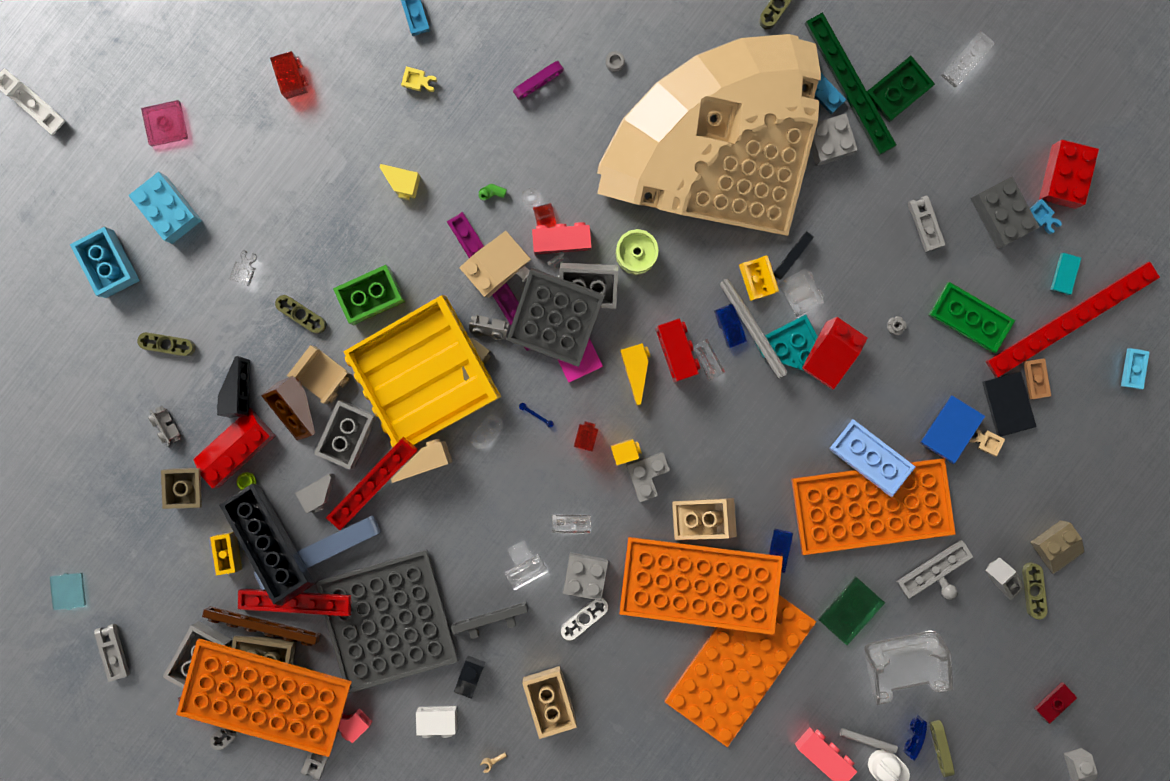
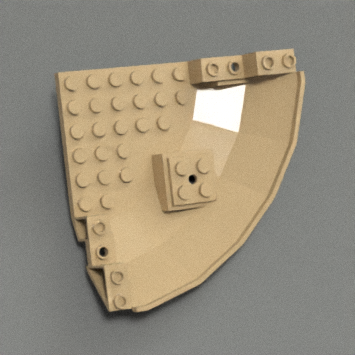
[597,34,821,236]

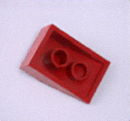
[802,317,868,390]

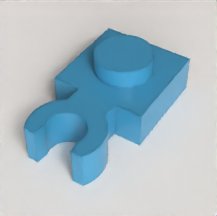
[1030,199,1062,234]

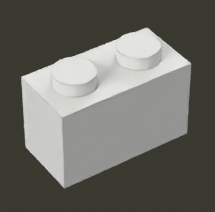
[416,706,458,738]

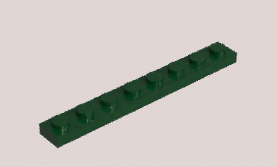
[805,12,897,156]

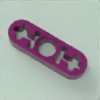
[513,61,564,100]

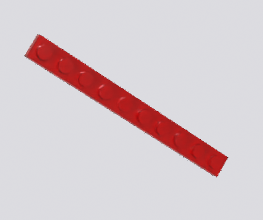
[985,262,1160,378]

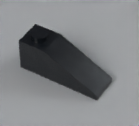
[217,356,250,418]

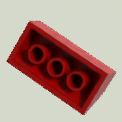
[193,408,276,489]

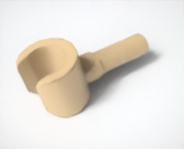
[480,753,507,773]

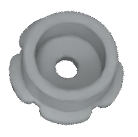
[887,316,906,335]

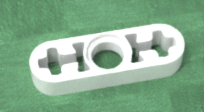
[561,598,608,640]

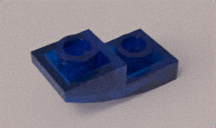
[714,304,747,348]
[769,529,793,573]
[903,715,927,761]

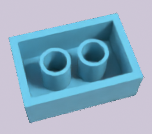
[128,172,202,244]
[70,227,140,298]

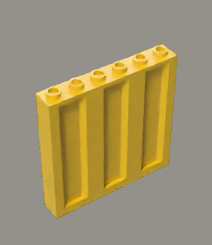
[343,295,502,448]

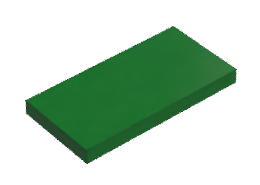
[929,282,1016,354]

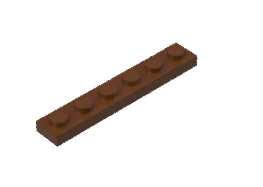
[202,606,321,646]

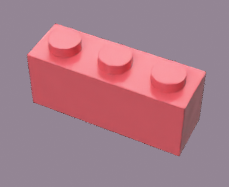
[532,222,591,255]
[795,727,857,781]

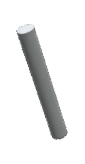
[840,728,898,754]

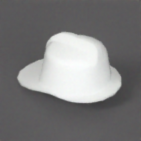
[868,749,910,781]

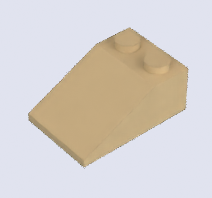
[459,231,531,298]
[391,439,452,483]
[672,498,737,540]

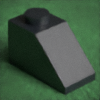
[454,656,486,699]

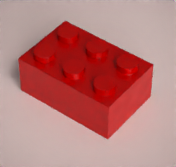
[1039,139,1099,209]
[655,318,700,382]

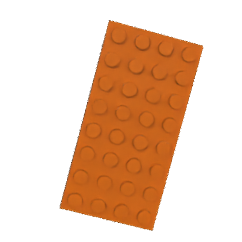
[791,458,956,555]
[619,537,783,635]
[664,595,816,747]
[176,638,352,757]

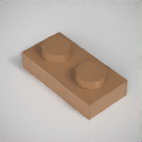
[1023,358,1051,399]

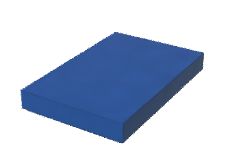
[920,395,985,464]

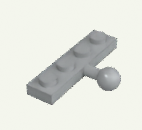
[896,540,973,600]

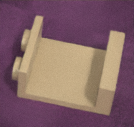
[287,345,351,404]

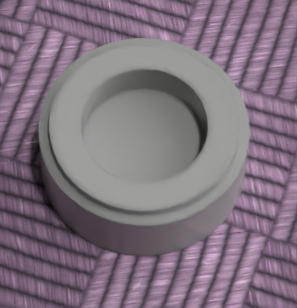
[606,51,625,72]

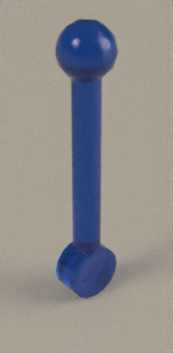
[519,403,554,428]

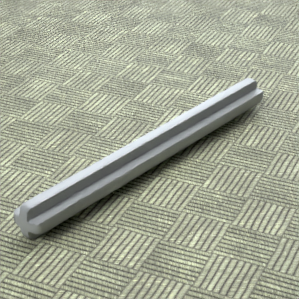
[720,279,788,379]

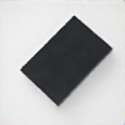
[982,372,1037,437]

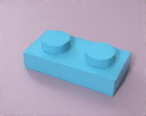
[1121,348,1150,389]

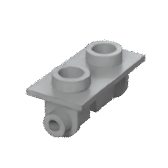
[469,315,509,340]
[148,406,181,447]

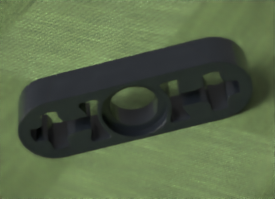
[773,231,814,280]

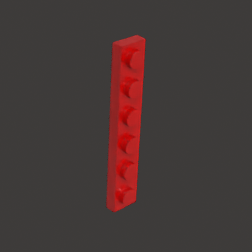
[326,436,418,530]
[238,589,351,616]

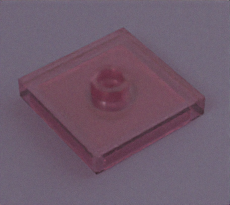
[141,100,188,147]

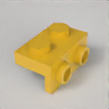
[739,255,779,301]

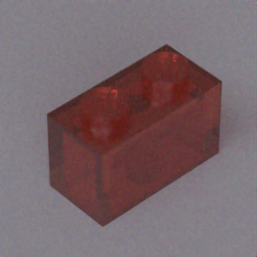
[270,51,309,99]
[574,421,599,452]

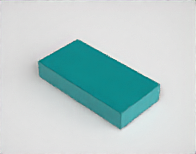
[1050,253,1081,295]

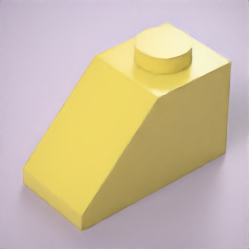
[379,164,421,200]

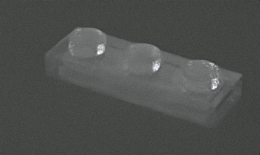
[941,31,995,88]

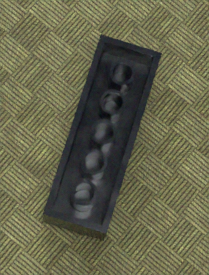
[219,484,315,606]

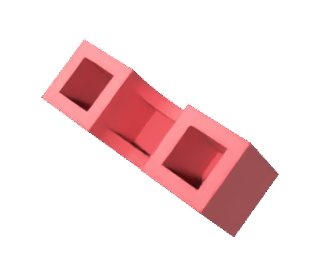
[338,708,373,743]

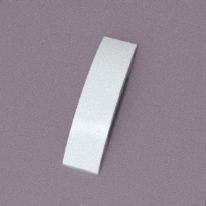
[0,68,66,135]

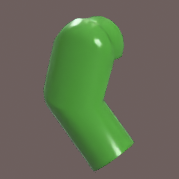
[478,184,507,200]

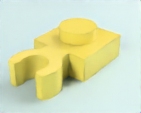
[401,66,437,92]

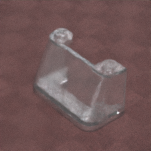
[864,631,953,705]

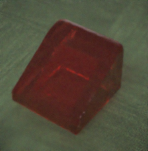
[533,203,556,228]

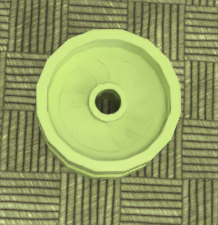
[615,229,659,275]

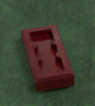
[1034,682,1077,724]

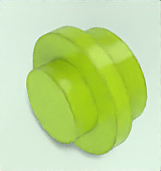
[236,472,256,490]

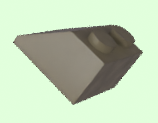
[161,468,202,509]
[1030,521,1085,574]

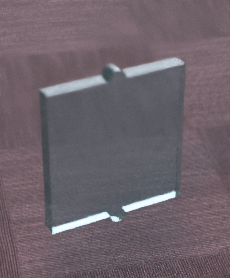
[50,572,86,610]

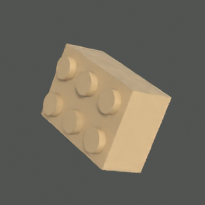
[522,666,577,739]

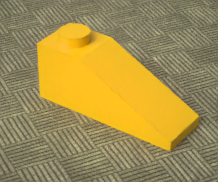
[620,343,650,405]

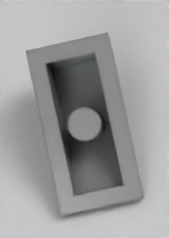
[295,473,335,514]
[985,557,1025,601]
[1063,748,1098,781]

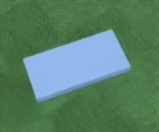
[829,419,915,497]

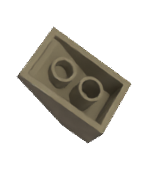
[232,636,297,665]

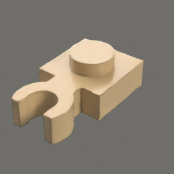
[969,428,1005,457]

